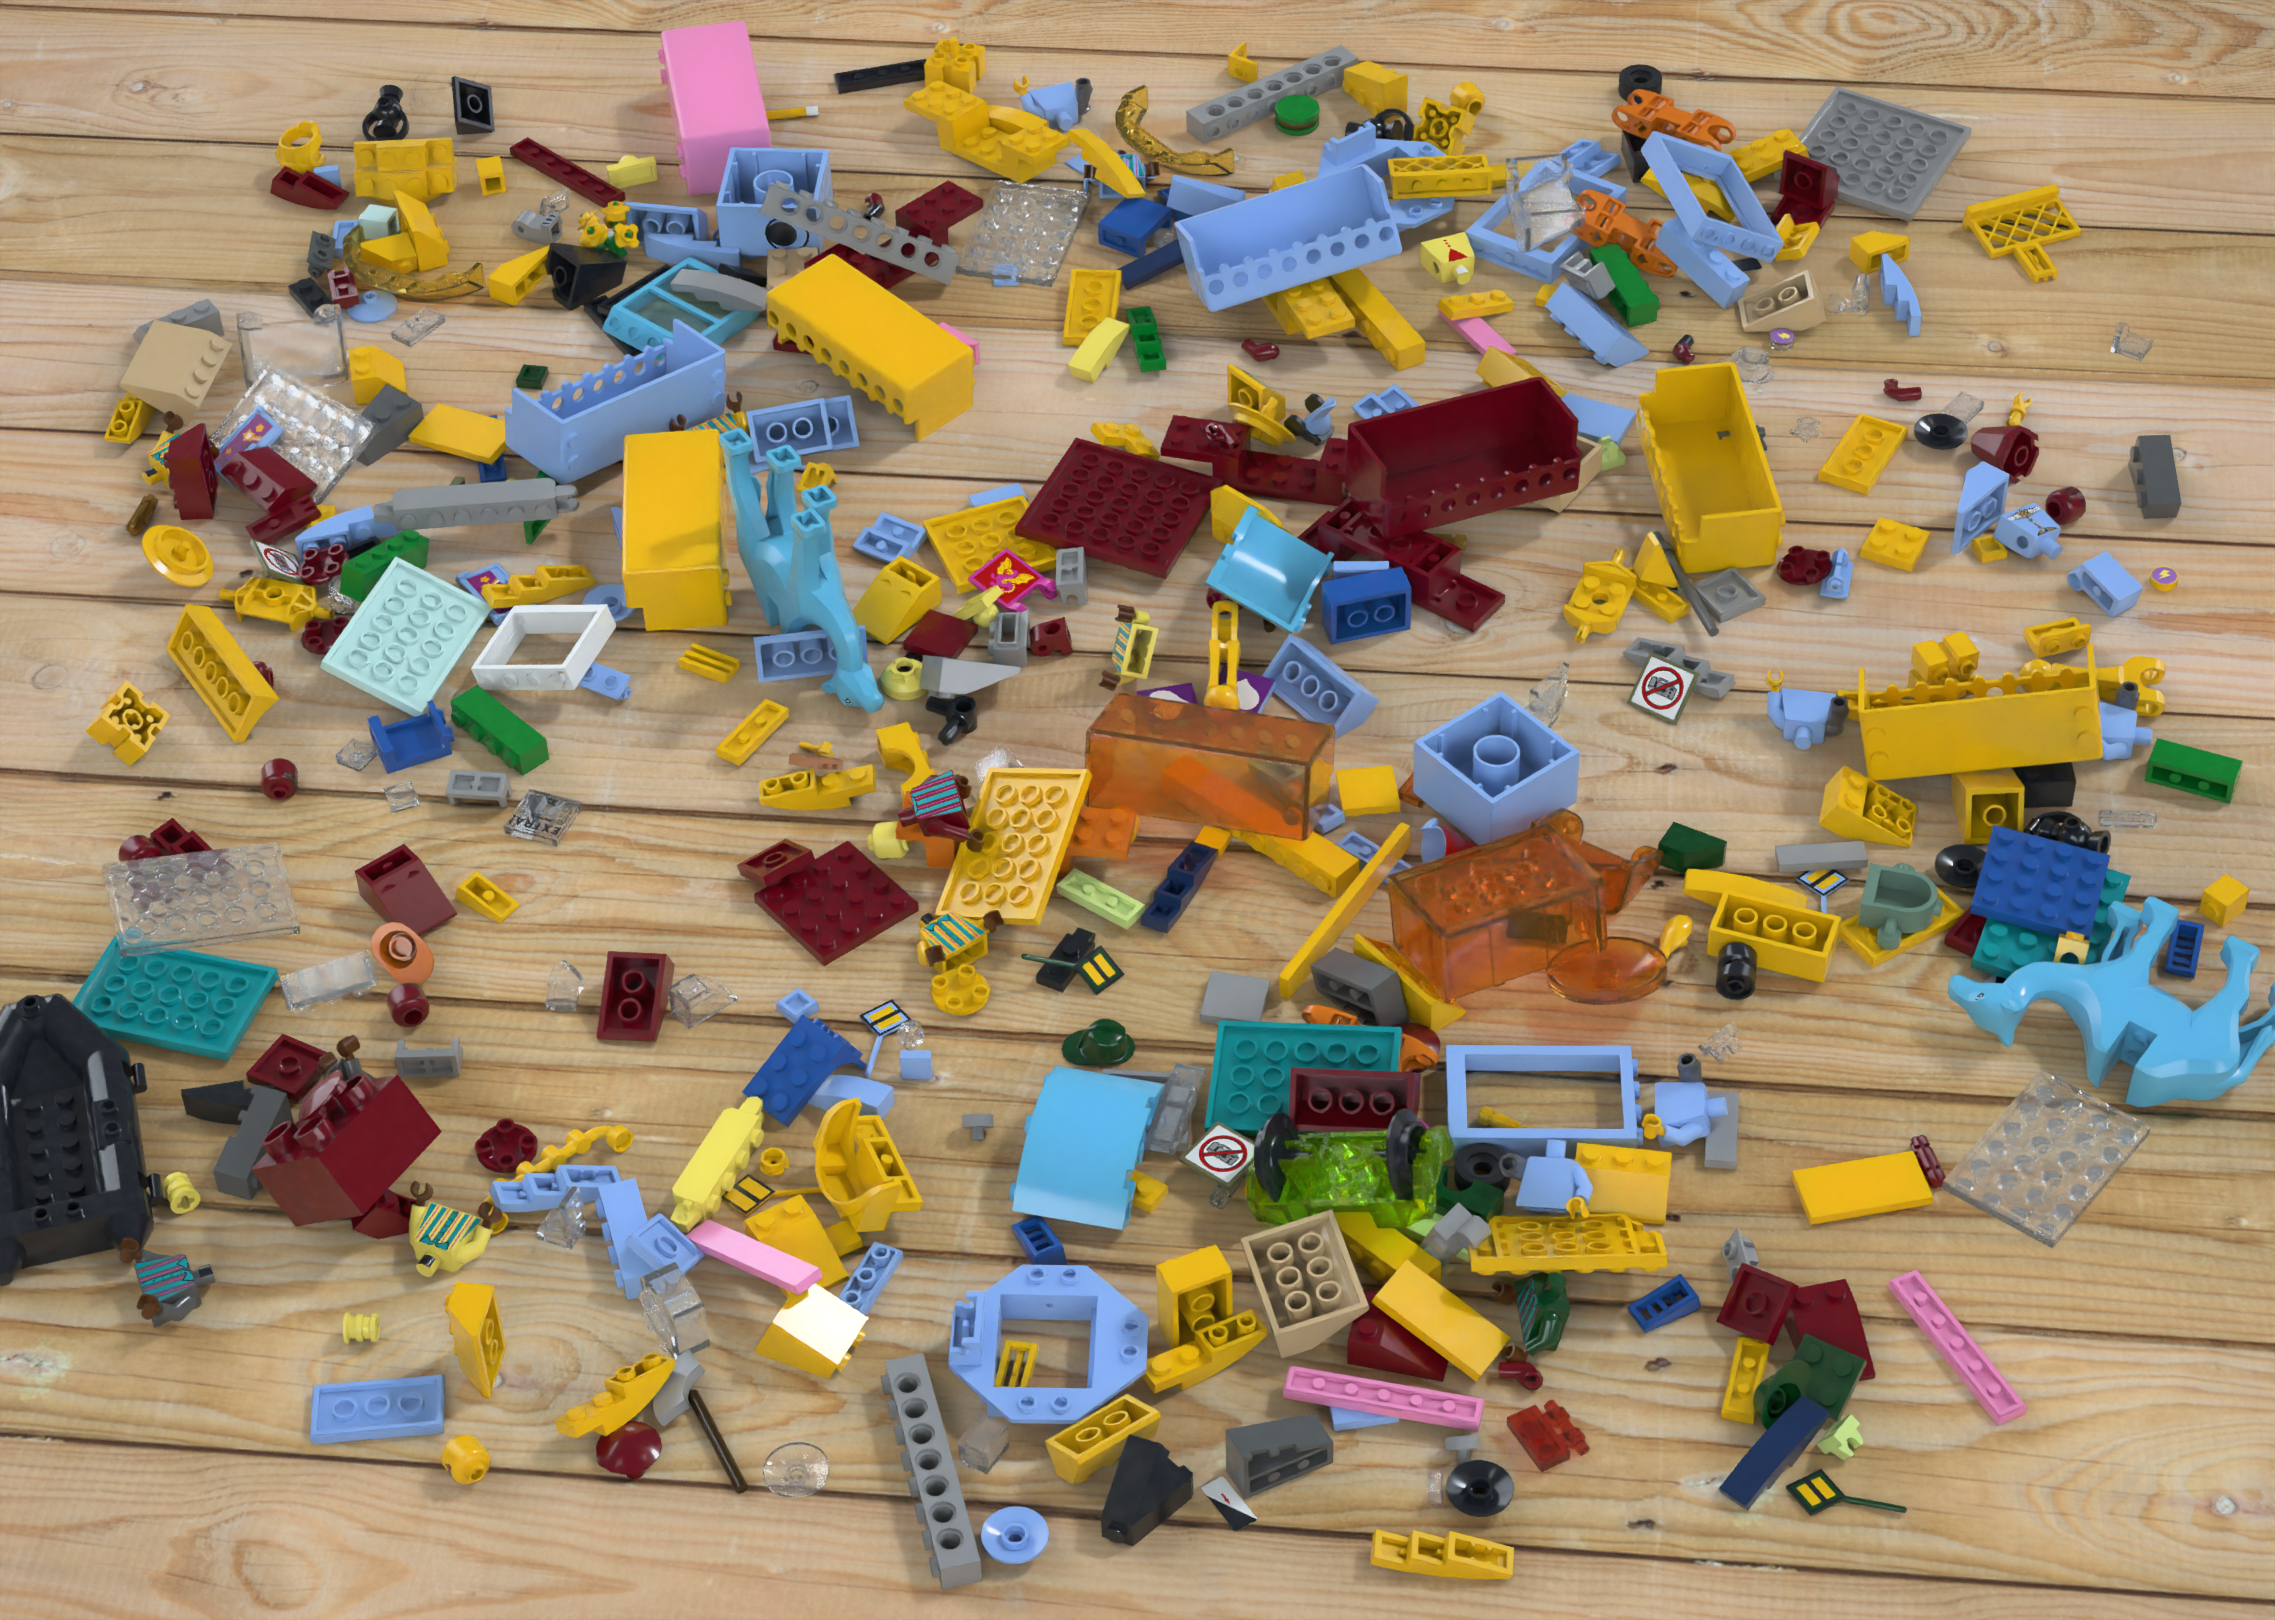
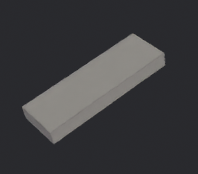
[1775,841,1868,873]
[1704,1090,1739,1169]

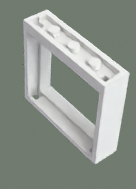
[471,604,616,690]

